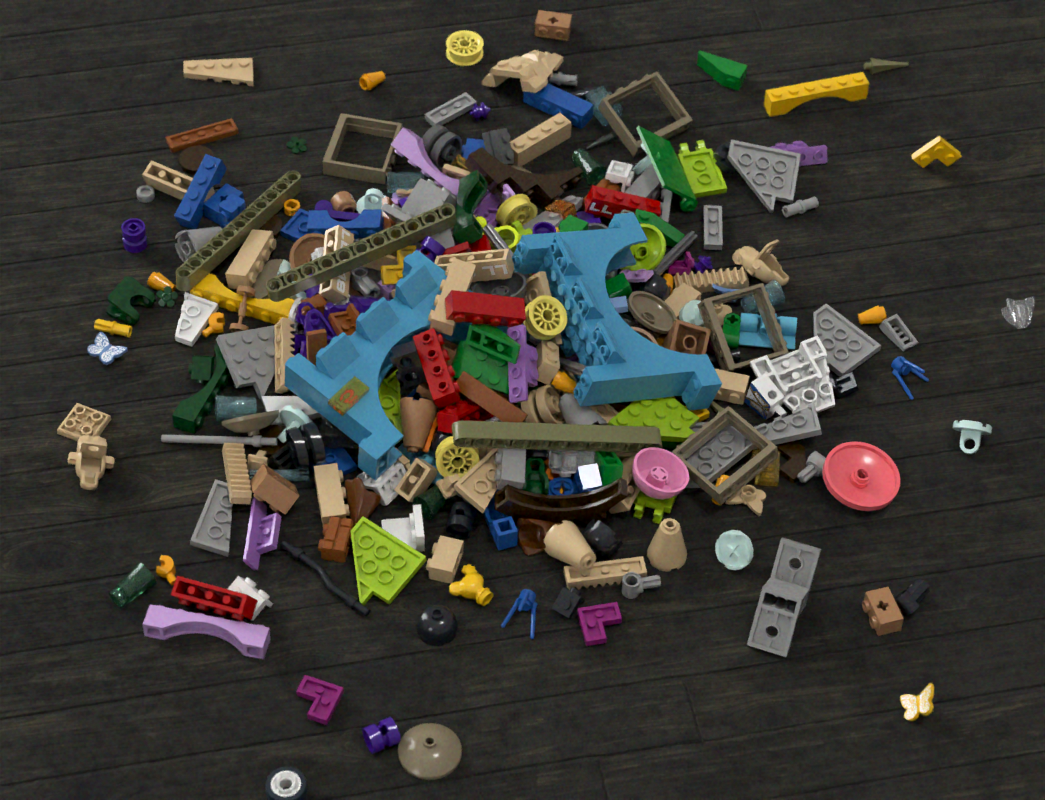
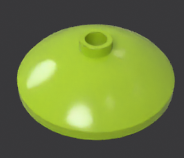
[619,224,666,271]

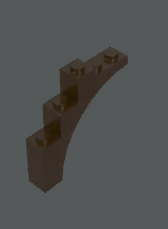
[465,147,583,209]
[495,478,628,525]

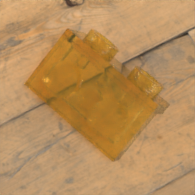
[752,447,780,487]

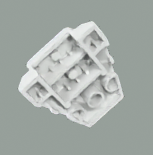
[749,336,835,413]

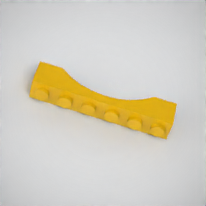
[764,72,869,117]
[190,273,295,324]

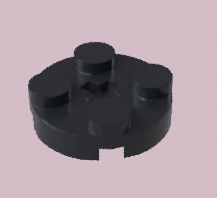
[713,141,739,174]

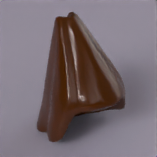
[344,477,381,526]
[516,518,562,556]

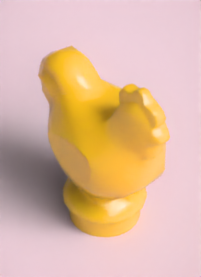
[449,564,493,606]

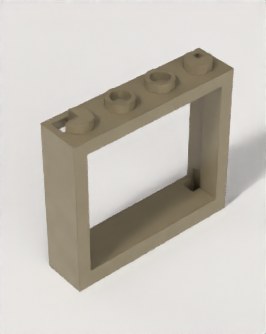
[598,72,693,157]
[323,113,402,185]
[697,283,789,372]
[671,406,778,505]

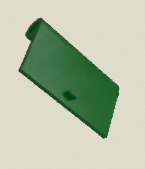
[636,126,698,212]

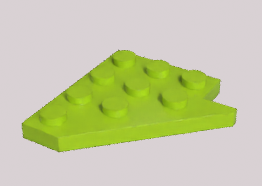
[607,397,700,442]

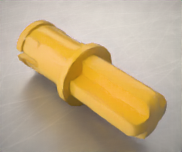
[94,319,132,338]

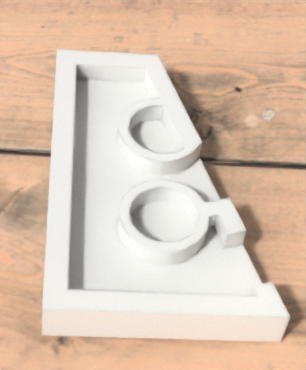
[175,292,219,347]
[261,396,323,426]

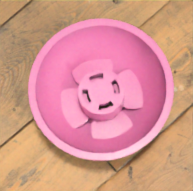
[632,447,689,499]

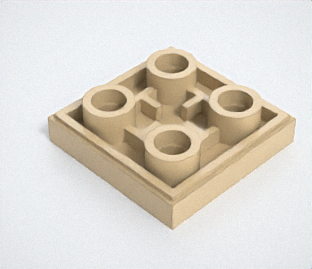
[57,403,111,442]

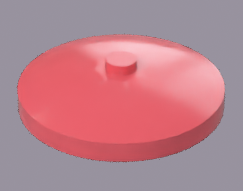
[822,441,900,511]

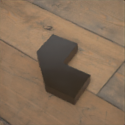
[777,440,806,483]

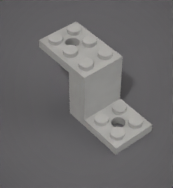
[381,178,457,231]
[747,537,821,657]

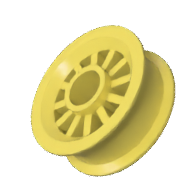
[446,30,484,66]
[496,194,537,228]
[523,295,567,340]
[435,436,480,479]

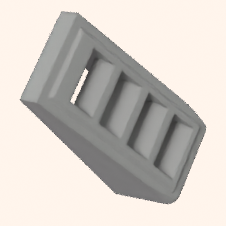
[879,314,919,351]

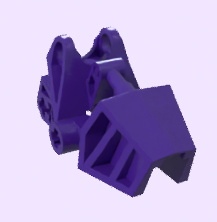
[292,295,391,359]

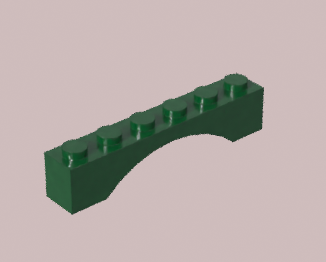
[453,169,488,245]
[172,334,231,434]

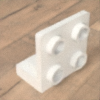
[357,462,406,506]
[381,504,425,551]

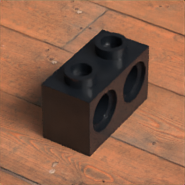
[390,341,427,389]

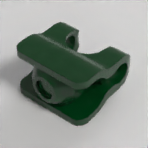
[106,276,156,326]
[522,457,549,495]

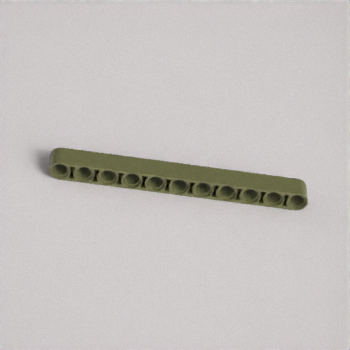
[176,171,301,291]
[266,203,457,302]
[452,421,663,452]

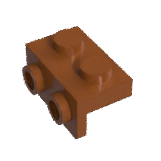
[327,303,360,337]

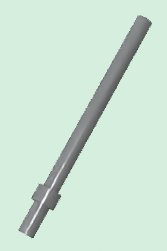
[161,434,277,447]

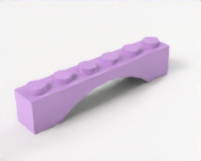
[391,128,489,205]
[143,604,271,659]

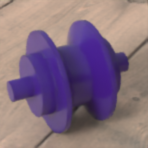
[470,102,491,121]
[315,200,333,211]
[694,256,713,274]

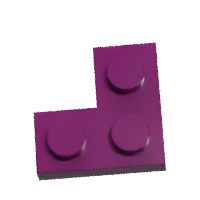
[577,602,622,646]
[296,675,344,725]

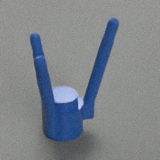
[891,356,929,400]
[501,589,538,639]

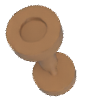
[229,286,256,333]

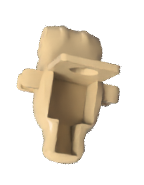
[733,239,789,287]
[67,435,115,490]

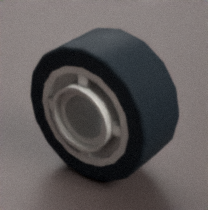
[265,767,307,800]

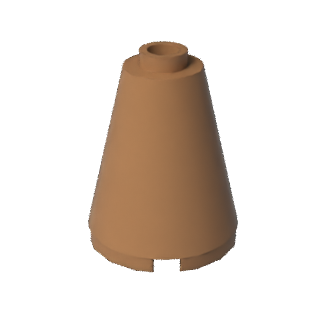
[399,397,438,453]

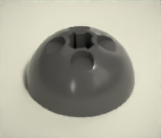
[471,271,527,298]

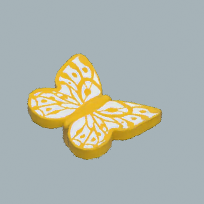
[900,683,934,721]

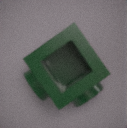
[189,355,215,384]

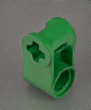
[722,313,741,349]

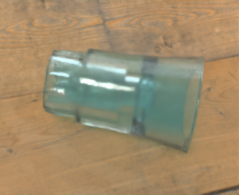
[741,280,785,314]
[215,394,257,421]

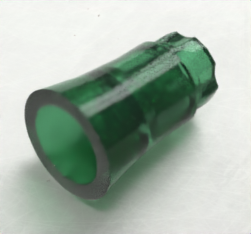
[571,149,607,186]
[413,484,452,520]
[109,562,157,608]

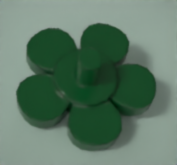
[287,136,307,154]
[156,286,178,307]

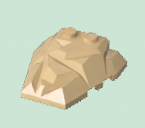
[482,50,563,93]

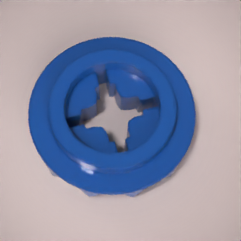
[548,477,578,495]

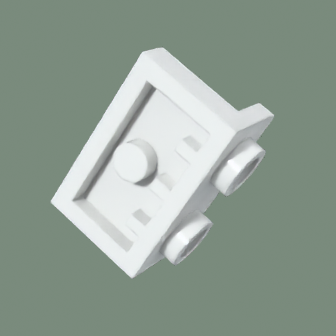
[605,160,634,192]

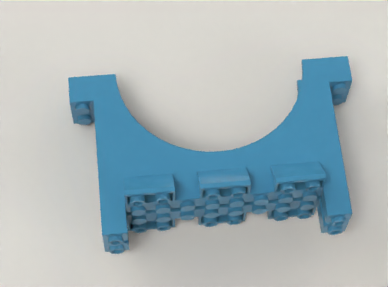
[512,213,722,410]
[285,250,530,481]

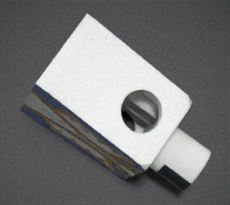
[744,373,787,419]

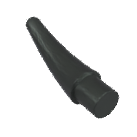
[586,133,614,150]

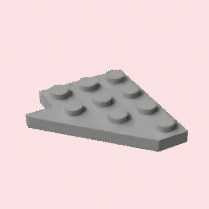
[728,140,801,213]
[813,303,881,377]
[216,325,275,399]
[686,422,757,488]

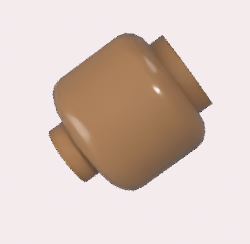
[330,191,357,213]

